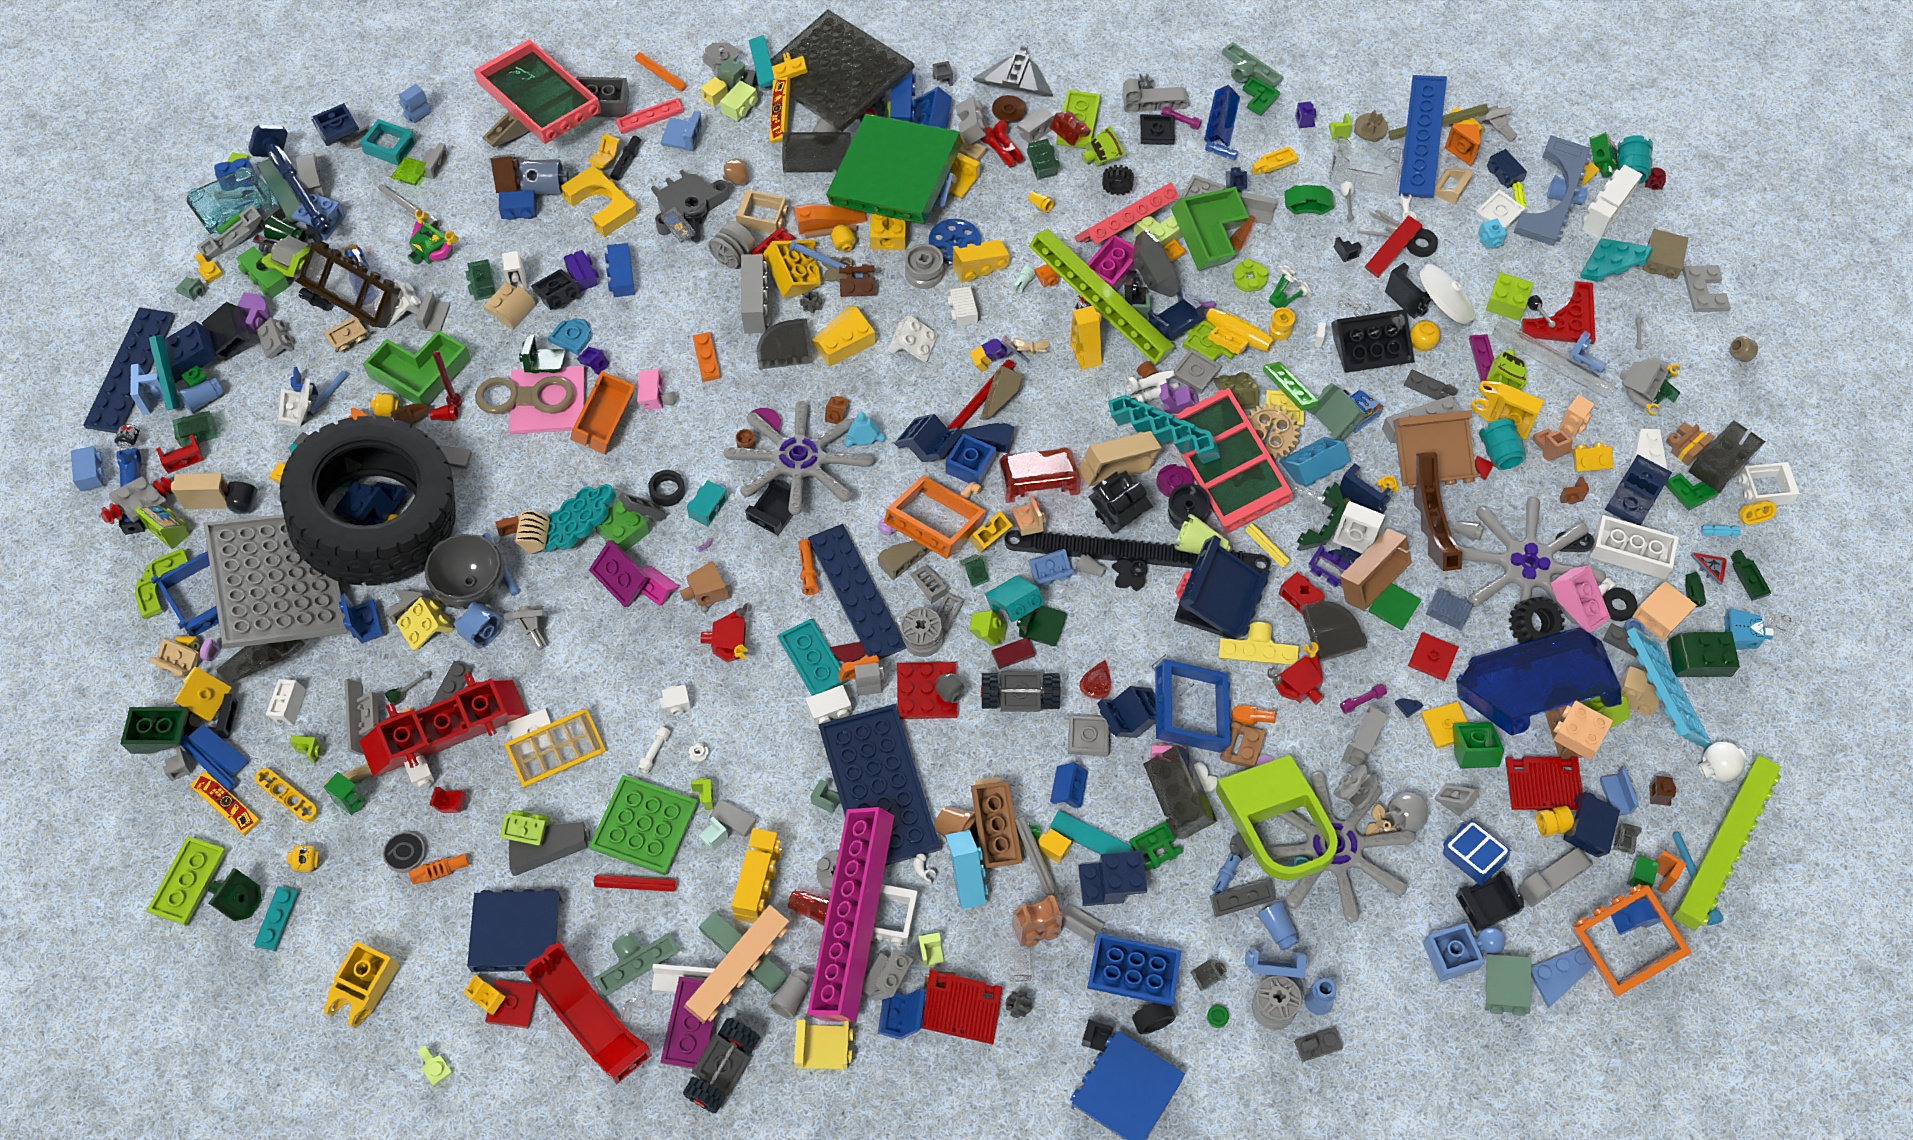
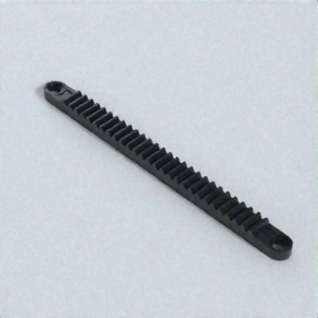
[1004,530,1271,573]

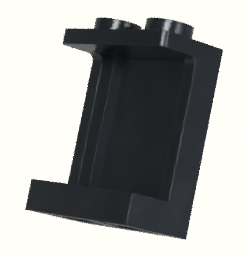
[1385,262,1432,319]
[745,479,803,536]
[1455,871,1524,932]

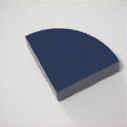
[1395,698,1424,718]

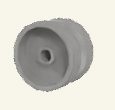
[905,244,943,289]

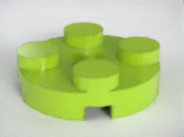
[1232,259,1268,292]

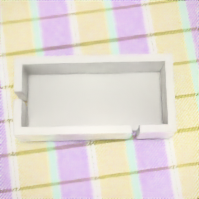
[1582,165,1643,239]

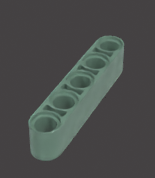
[257,158,300,224]
[698,912,788,994]

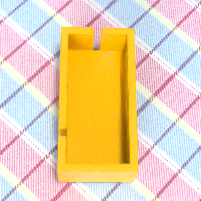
[731,828,782,924]

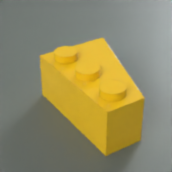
[953,240,1010,283]
[1070,306,1102,370]

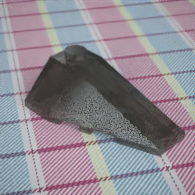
[216,639,305,684]

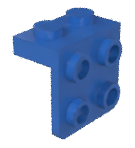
[339,594,384,643]
[877,989,926,1040]

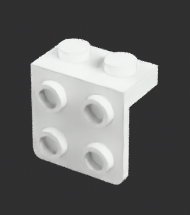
[373,279,421,327]
[277,378,313,427]

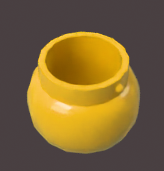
[1410,320,1441,352]

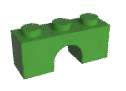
[236,246,290,298]

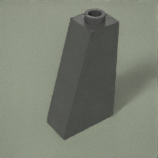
[509,822,591,876]

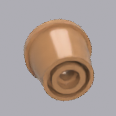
[935,806,979,843]

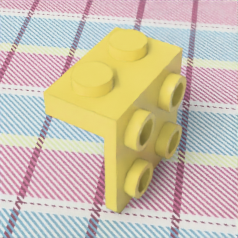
[397,597,454,650]

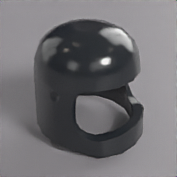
[226,481,258,514]

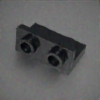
[1124,271,1148,306]

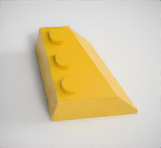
[763,240,821,298]
[811,305,876,367]

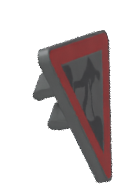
[252,235,278,253]

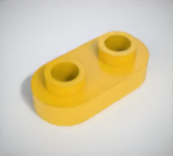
[1739,500,1777,525]

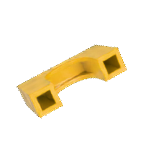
[560,165,637,237]

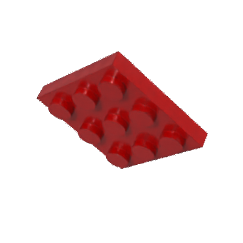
[897,662,957,719]

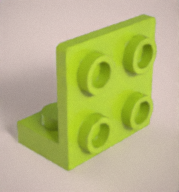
[499,810,555,846]

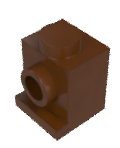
[1649,776,1676,806]

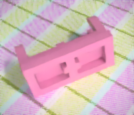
[637,369,664,409]

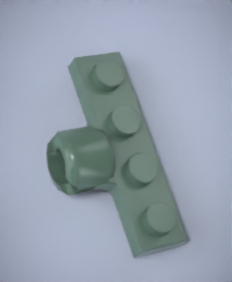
[1221,42,1284,87]
[594,932,680,997]

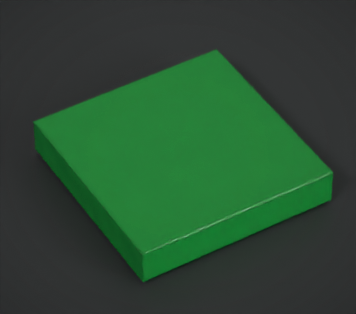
[1368,583,1422,631]

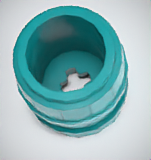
[1617,135,1653,184]
[1479,418,1526,470]

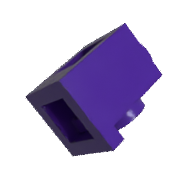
[1295,101,1316,128]

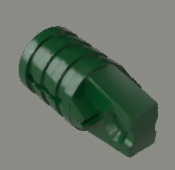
[1685,572,1706,607]

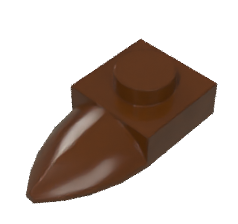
[390,403,429,424]

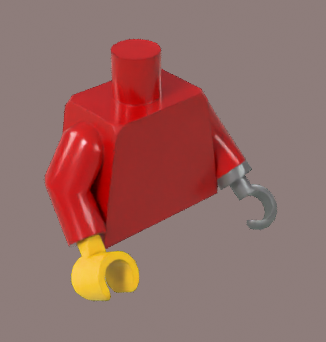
[700,602,752,662]
[1267,642,1324,705]

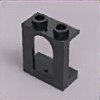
[179,694,238,738]

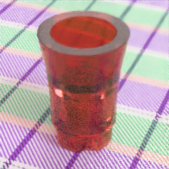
[788,889,830,926]

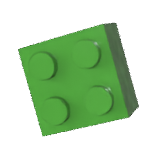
[595,501,649,552]

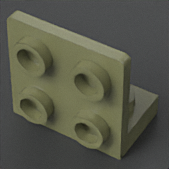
[1214,372,1259,412]

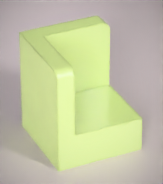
[918,933,944,967]

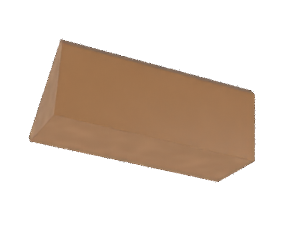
[970,781,1022,869]

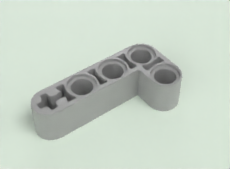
[1122,78,1189,113]
[1518,847,1593,908]

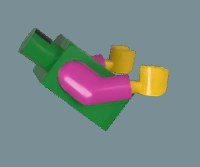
[408,209,459,264]

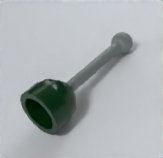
[384,671,430,706]

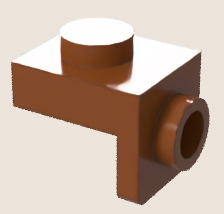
[825,396,849,424]
[1560,477,1589,504]
[495,516,519,537]

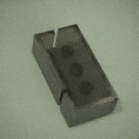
[782,132,851,172]
[1688,420,1766,493]
[1143,745,1217,840]

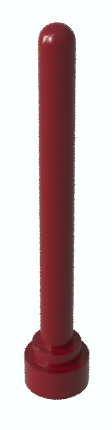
[433,351,462,407]

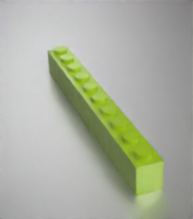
[1029,229,1175,365]
[1672,755,1781,931]

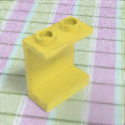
[794,1020,853,1070]

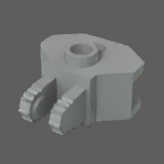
[702,42,739,80]
[1333,764,1378,810]

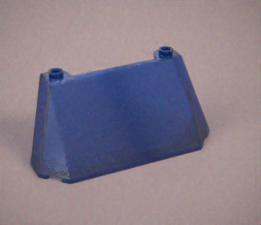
[1456,627,1622,736]

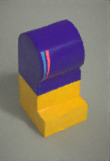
[970,339,1007,372]

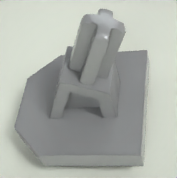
[1477,105,1517,141]
[504,606,548,650]

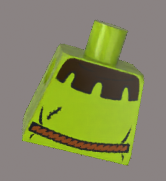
[1081,126,1125,166]
[1487,350,1527,390]

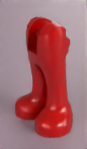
[980,120,1024,167]

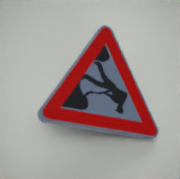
[1001,335,1030,363]
[1691,552,1727,585]

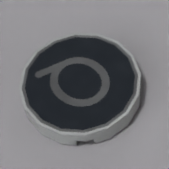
[383,832,426,873]

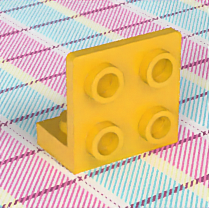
[949,152,980,198]

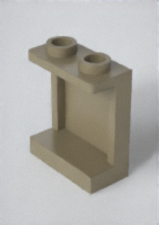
[1642,229,1689,279]

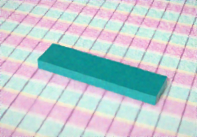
[748,35,775,88]
[149,335,180,410]
[1049,810,1132,855]

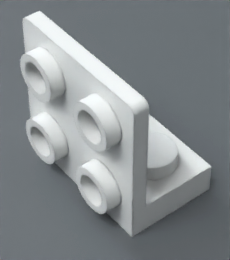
[887,315,938,362]

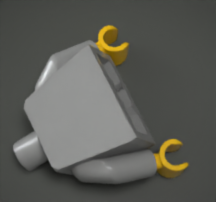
[1620,358,1680,416]

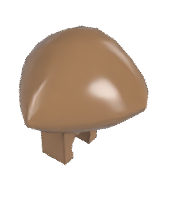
[723,158,749,186]

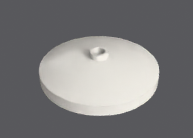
[1420,264,1475,325]

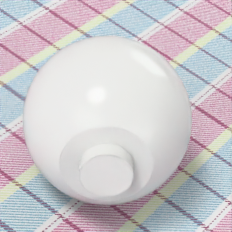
[1698,742,1746,782]

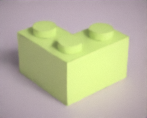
[1133,215,1182,247]

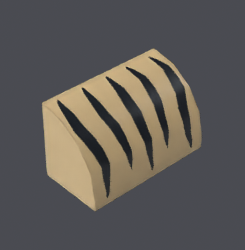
[515,511,550,554]

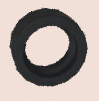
[648,470,685,507]
[1132,1003,1176,1034]

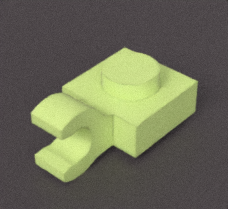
[418,1046,453,1087]

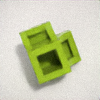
[969,610,1007,646]

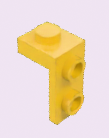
[588,133,620,168]

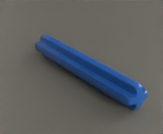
[181,735,237,791]

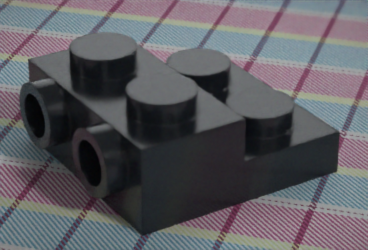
[531,269,581,310]

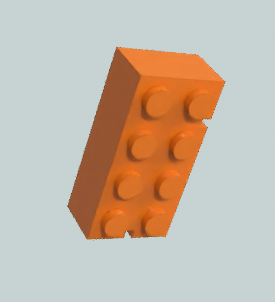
[570,371,635,455]

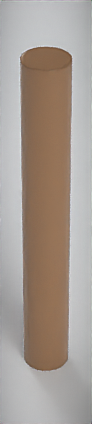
[804,225,857,238]

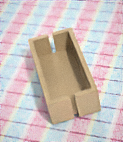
[1078,431,1162,487]

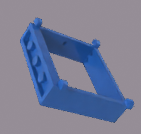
[151,551,219,636]

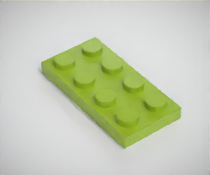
[1056,89,1101,149]
[146,836,227,926]

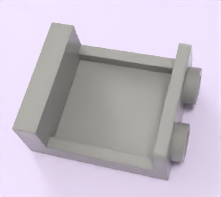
[862,949,913,1001]

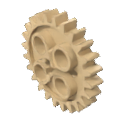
[1240,403,1300,461]

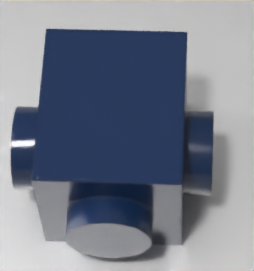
[1226,167,1247,192]

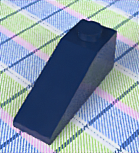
[959,423,1014,454]

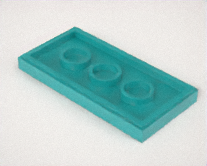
[777,618,848,696]

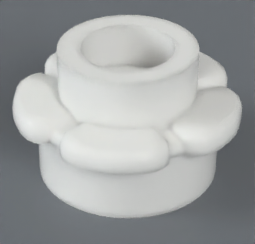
[689,743,709,762]

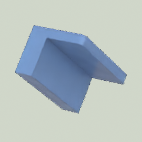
[1600,768,1639,816]

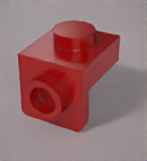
[430,787,467,813]

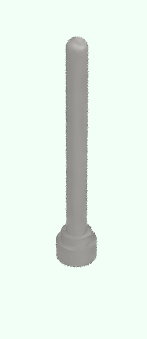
[378,184,441,230]

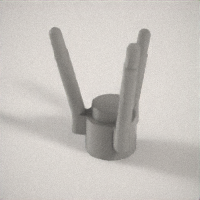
[1357,209,1401,238]

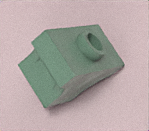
[718,57,745,91]

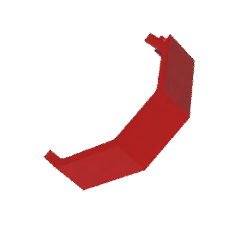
[523,942,652,1084]

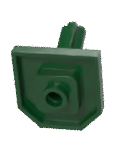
[208,868,262,921]

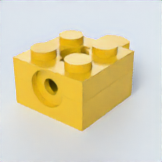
[870,213,906,250]

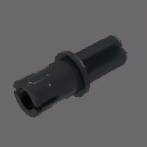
[298,287,331,311]

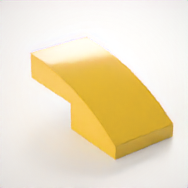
[463,974,505,1015]

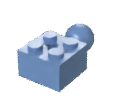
[1423,923,1506,982]

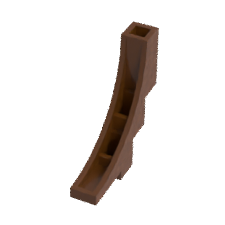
[1414,452,1462,571]

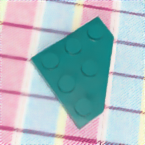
[1580,238,1653,282]

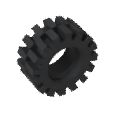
[1102,165,1134,196]

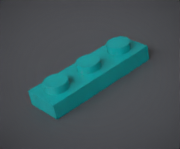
[254,886,299,952]

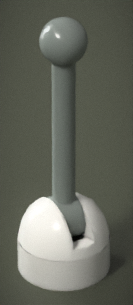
[1340,182,1354,221]

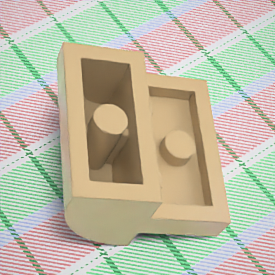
[483,282,536,330]

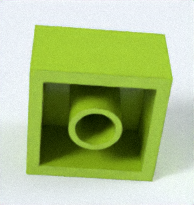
[1486,272,1534,321]

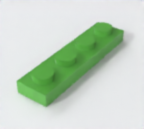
[1263,361,1318,411]

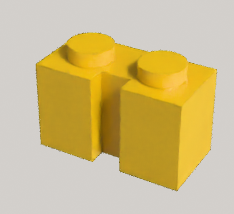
[968,511,1013,553]

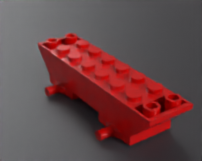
[359,672,528,778]

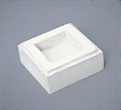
[1314,322,1326,347]

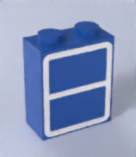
[1443,819,1511,886]

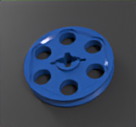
[929,219,981,265]

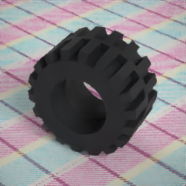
[1509,597,1565,648]

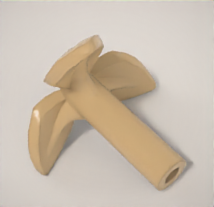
[1365,804,1400,836]

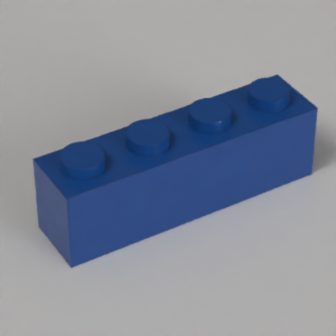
[890,65,916,122]

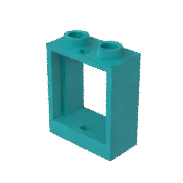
[360,119,416,166]

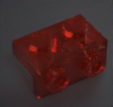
[1049,111,1091,146]

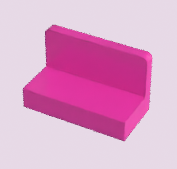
[640,566,679,606]

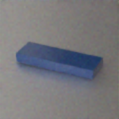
[188,724,248,776]

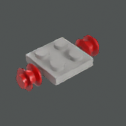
[101,476,172,524]

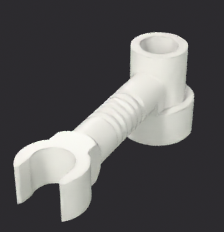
[1399,193,1417,222]

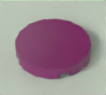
[1156,464,1194,497]

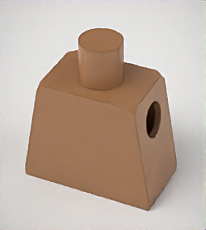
[680,561,729,606]

